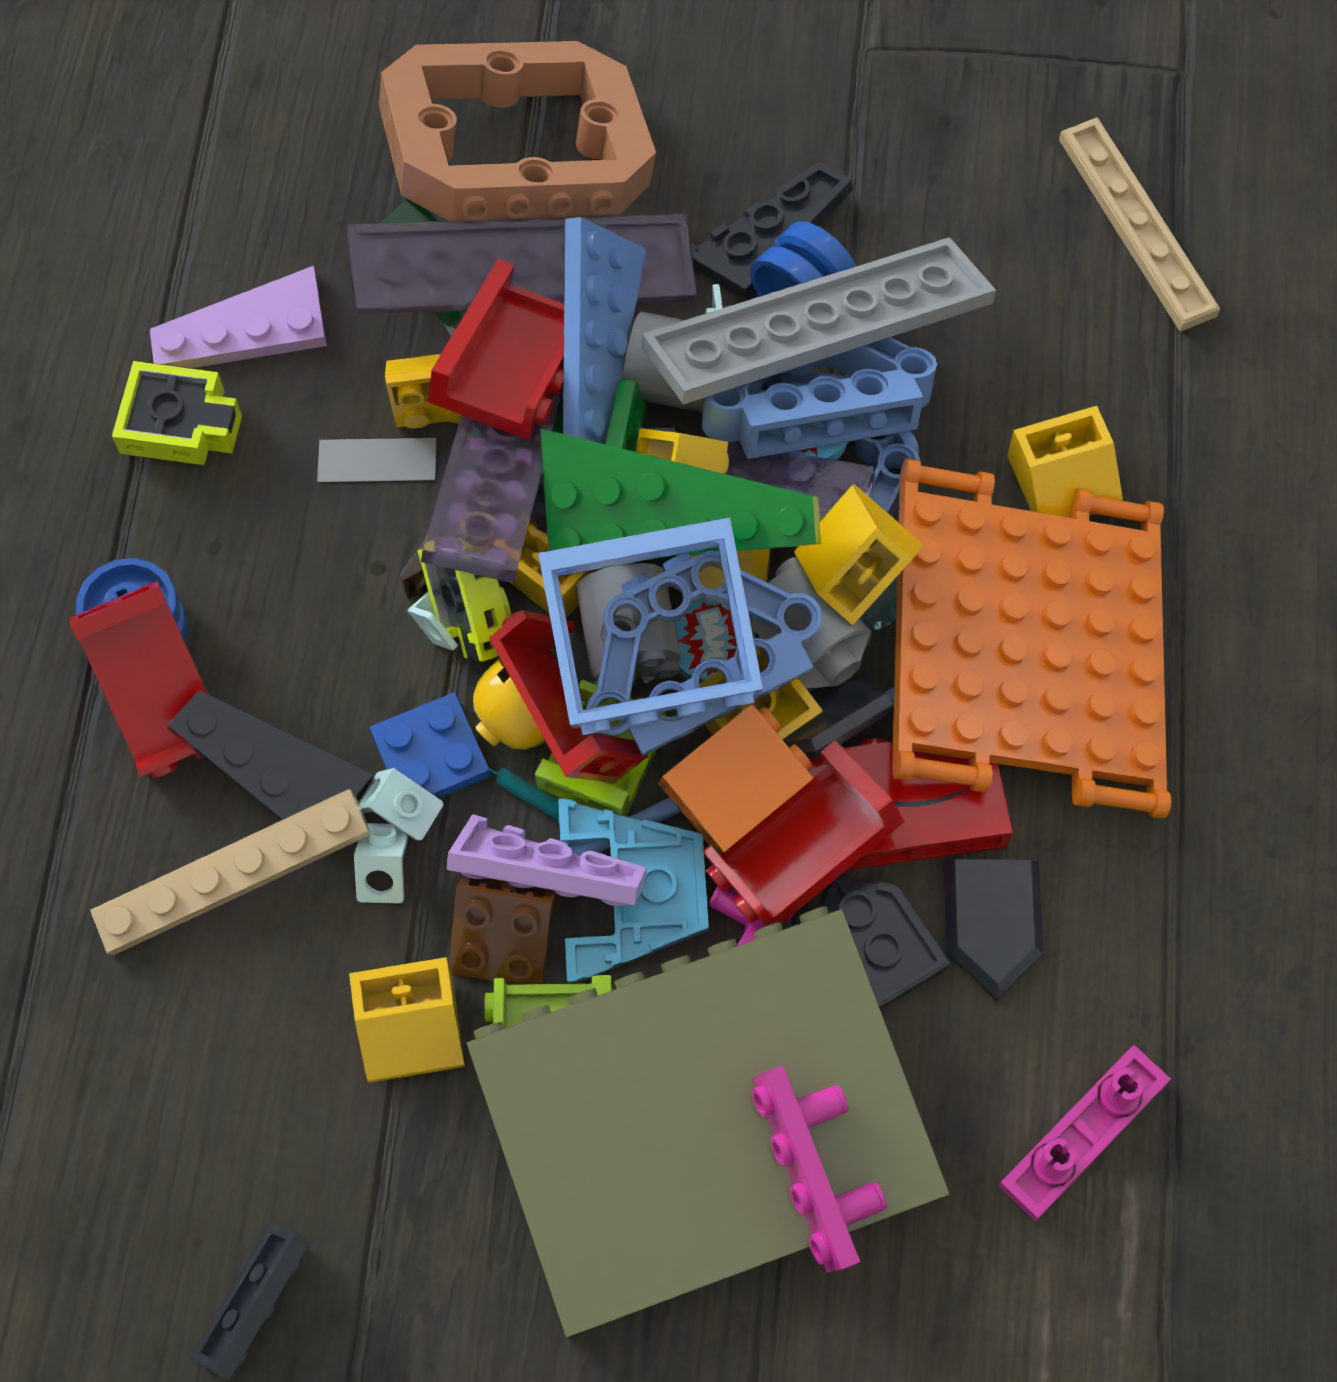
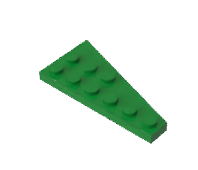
[541,429,821,559]

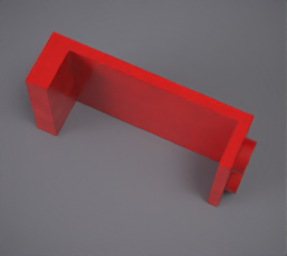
[69,581,208,778]
[489,610,649,783]

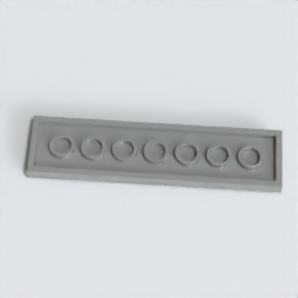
[641,237,996,405]

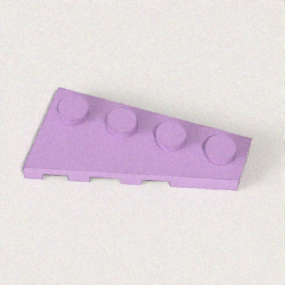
[150,266,327,369]
[447,814,646,906]

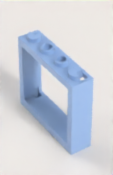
[538,518,763,735]

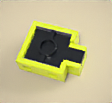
[112,361,242,465]
[418,540,511,662]

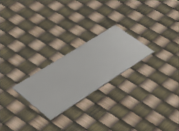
[317,438,436,482]

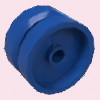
[750,221,856,297]
[76,558,188,642]

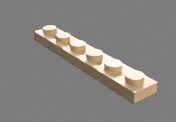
[90,789,372,955]

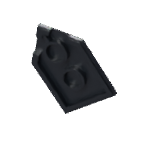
[783,673,894,759]
[944,859,1044,1001]
[824,873,951,1010]

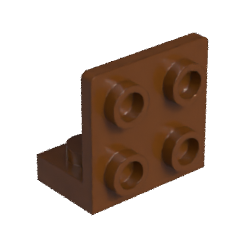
[449,875,560,985]

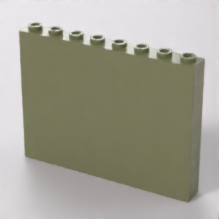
[466,906,949,1338]

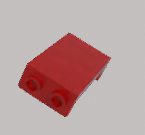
[703,740,904,927]

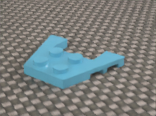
[558,799,709,984]

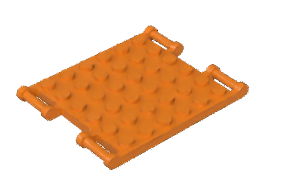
[892,458,1171,819]

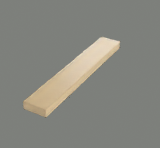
[1059,117,1220,332]

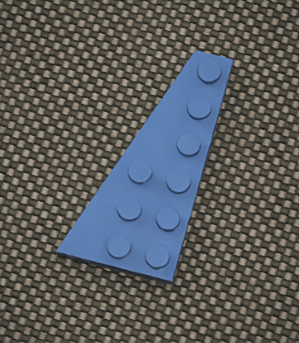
[563,217,646,444]

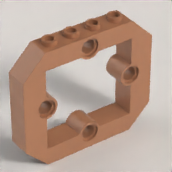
[379,41,656,222]

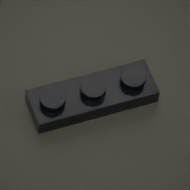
[190,1222,310,1381]

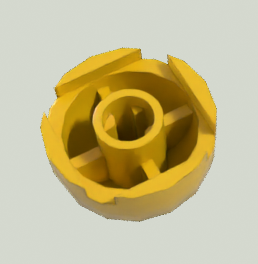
[473,659,545,750]

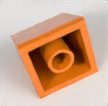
[658,704,813,854]

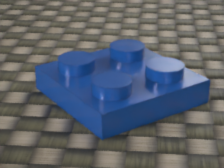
[369,692,491,798]

